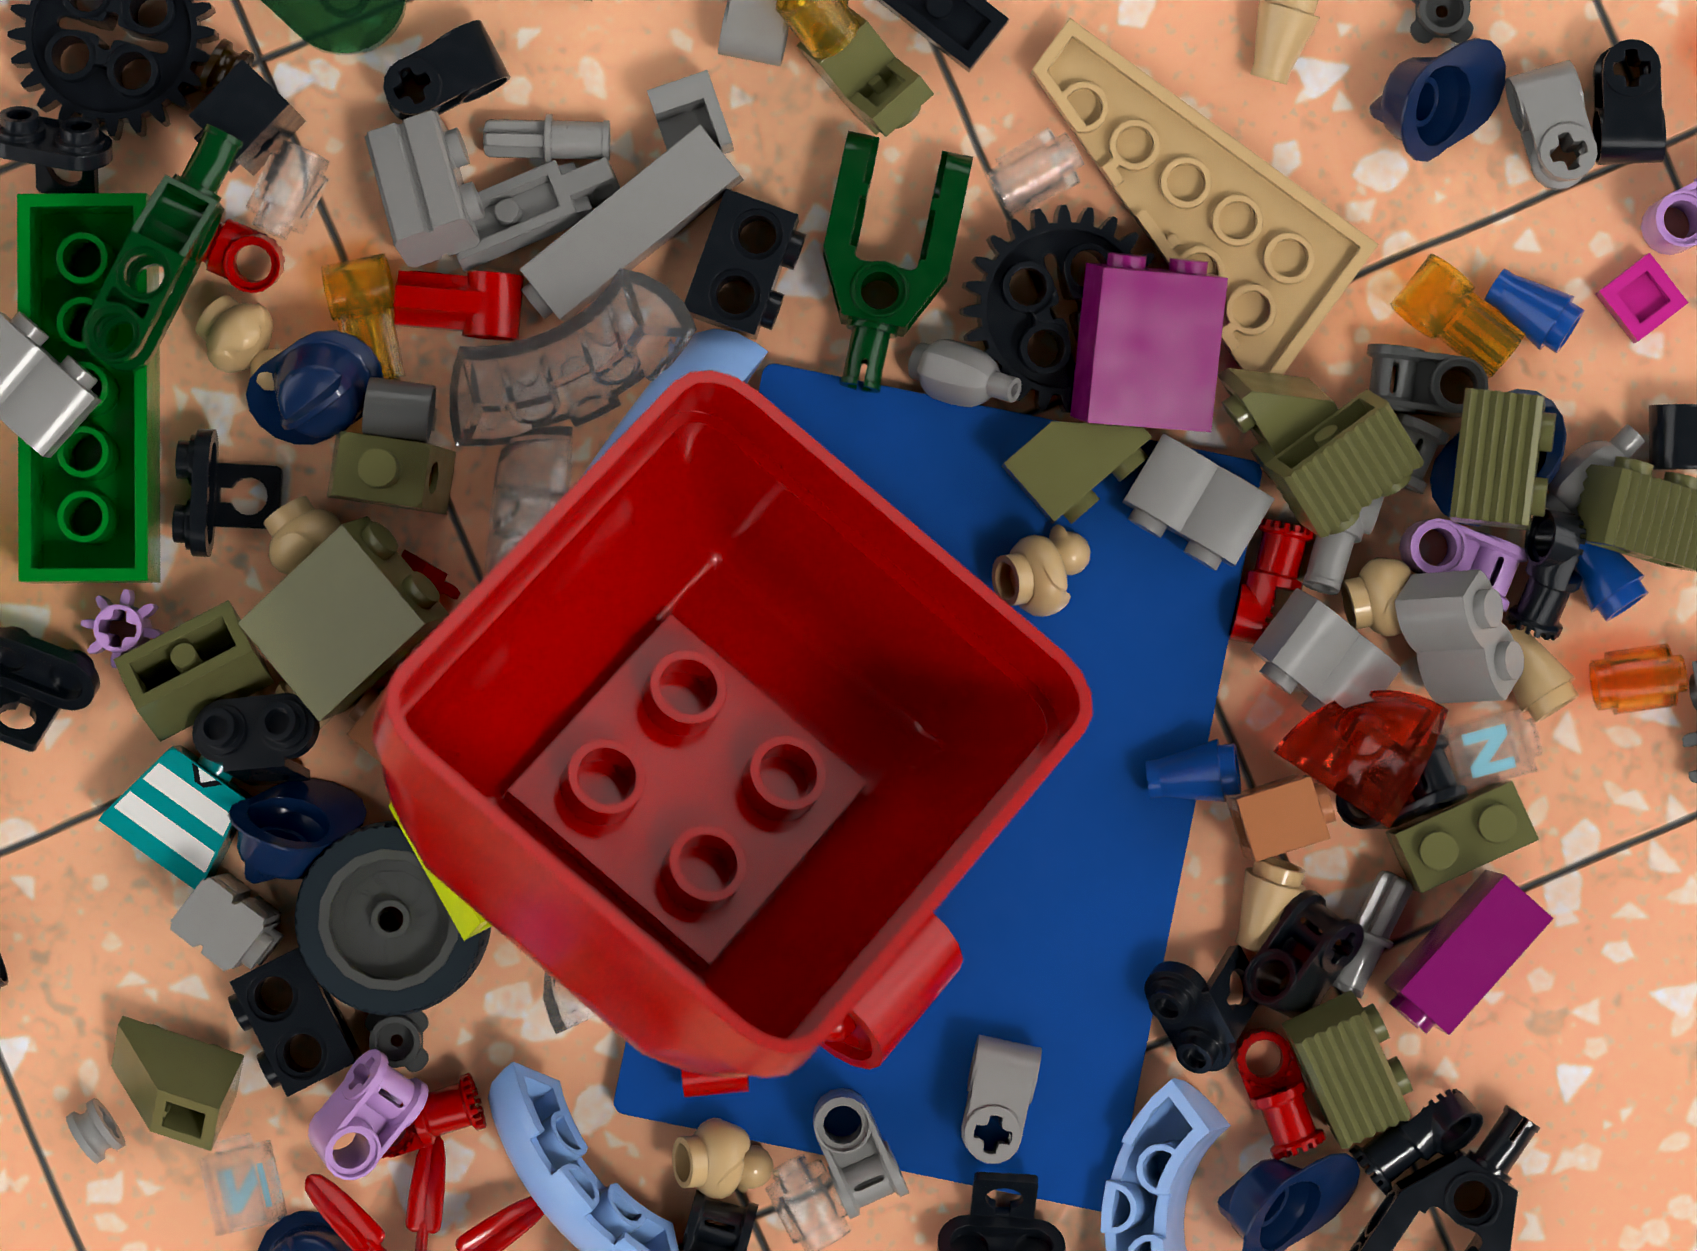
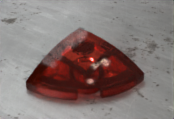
[1273,690,1448,829]

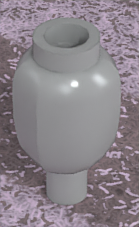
[908,339,1022,407]
[1546,424,1645,515]

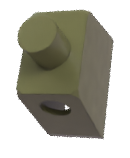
[327,431,456,515]

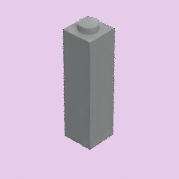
[520,125,744,322]

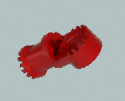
[202,219,285,293]
[1229,518,1315,644]
[1233,1027,1326,1160]
[381,1073,487,1158]

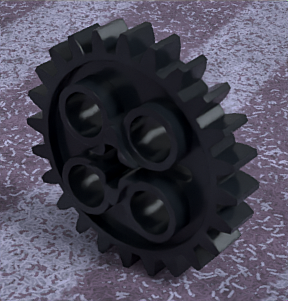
[8,0,219,140]
[959,205,1155,413]

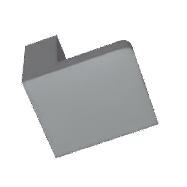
[647,70,734,154]

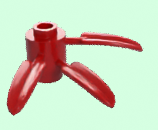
[305,1136,544,1251]

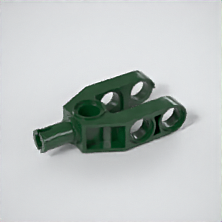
[83,124,244,372]
[823,131,973,393]

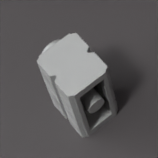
[365,110,485,268]
[170,872,284,971]

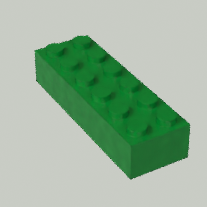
[17,193,160,584]

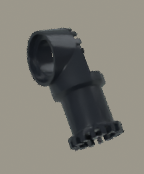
[1506,509,1586,641]
[1348,1089,1483,1195]

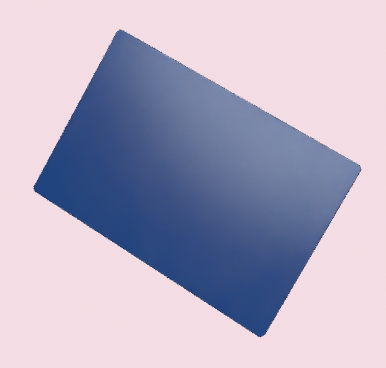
[614,364,1262,1212]

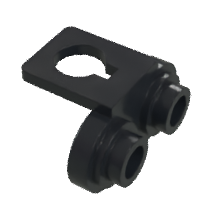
[0,106,113,194]
[172,429,283,557]
[0,626,100,752]
[192,693,320,786]
[1144,945,1259,1074]
[937,1172,1066,1251]

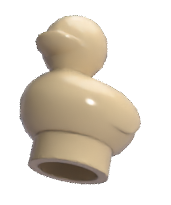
[195,295,282,391]
[263,496,341,575]
[992,525,1091,617]
[1341,557,1411,636]
[672,1118,774,1199]

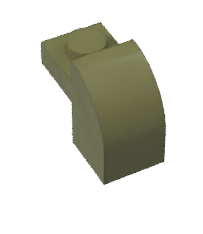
[796,3,934,137]

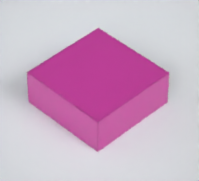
[1595,252,1689,343]

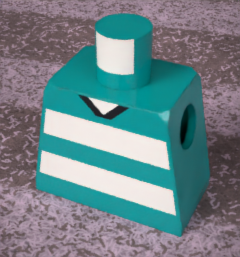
[99,745,252,890]

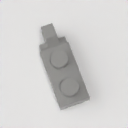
[456,157,620,272]

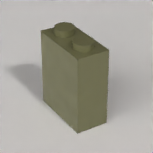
[238,516,449,722]

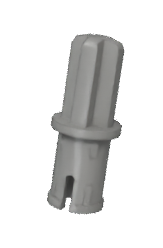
[483,114,610,164]
[1332,870,1413,998]

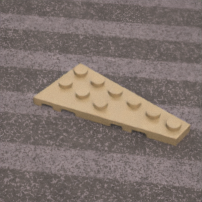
[1031,18,1379,375]

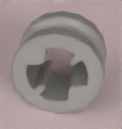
[66,1098,125,1164]

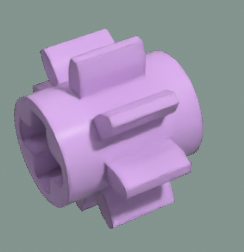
[81,589,164,668]

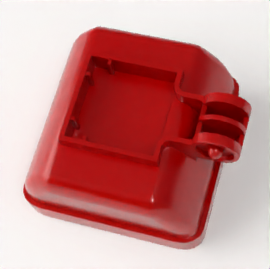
[372,370,1093,1078]

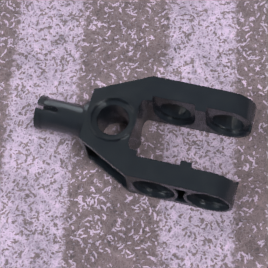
[1349,1105,1540,1251]

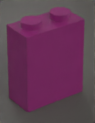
[1070,253,1228,432]
[1384,870,1554,1035]

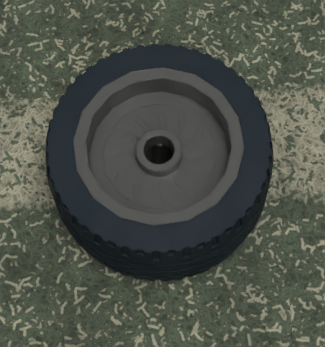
[295,821,491,1016]

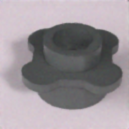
[1410,0,1474,44]
[365,1011,429,1072]

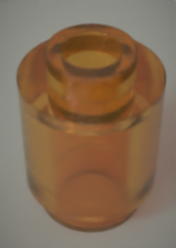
[1589,643,1688,715]

